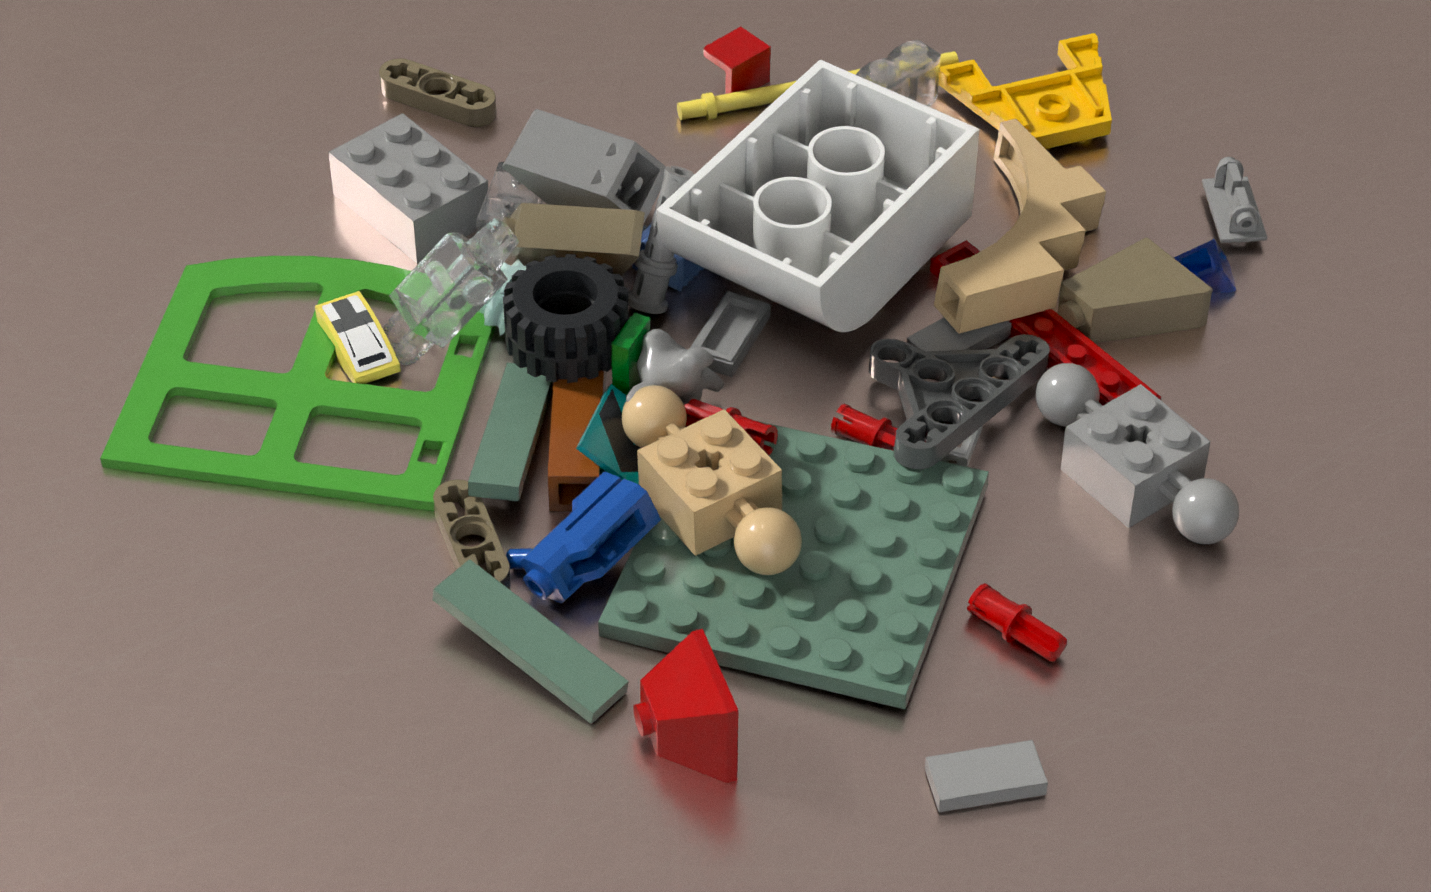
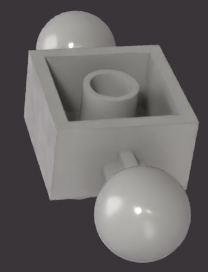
[1036,363,1239,544]

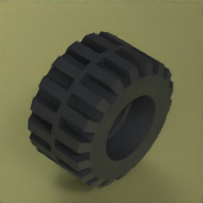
[503,254,629,383]

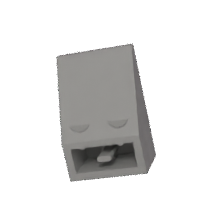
[502,109,666,222]

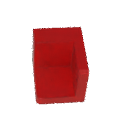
[703,26,771,94]

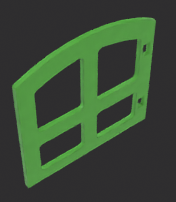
[100,256,496,511]

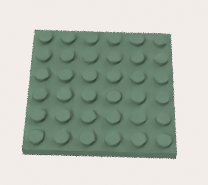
[598,421,989,709]

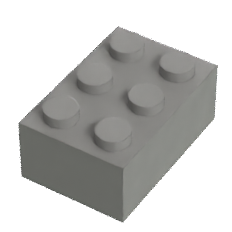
[329,113,491,263]

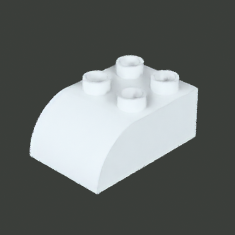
[656,60,980,332]

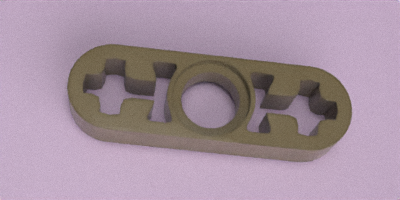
[379,58,497,127]
[433,479,511,590]

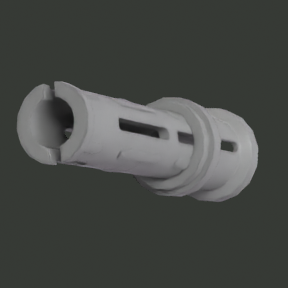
[628,166,694,314]

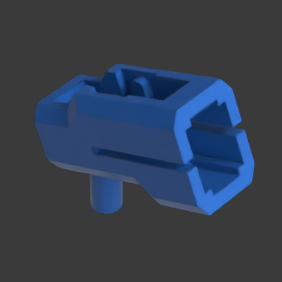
[506,472,661,604]

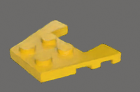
[936,33,1112,149]

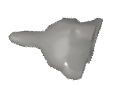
[626,329,724,404]

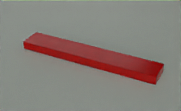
[930,240,1161,406]

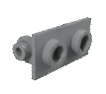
[1202,157,1267,243]

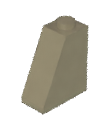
[498,203,645,276]
[1058,237,1212,343]

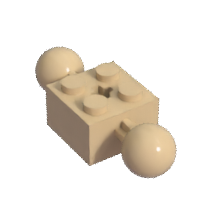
[622,385,802,575]

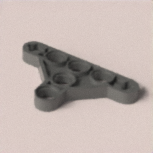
[868,334,1050,469]

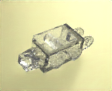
[383,218,519,366]

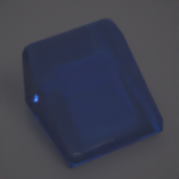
[1173,239,1236,293]

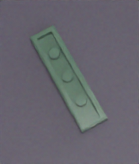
[468,362,554,501]
[432,559,629,724]

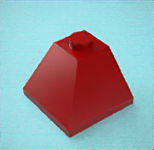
[633,629,739,783]

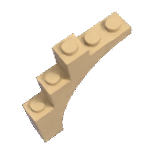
[934,119,1106,334]

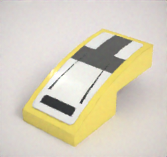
[315,291,401,384]

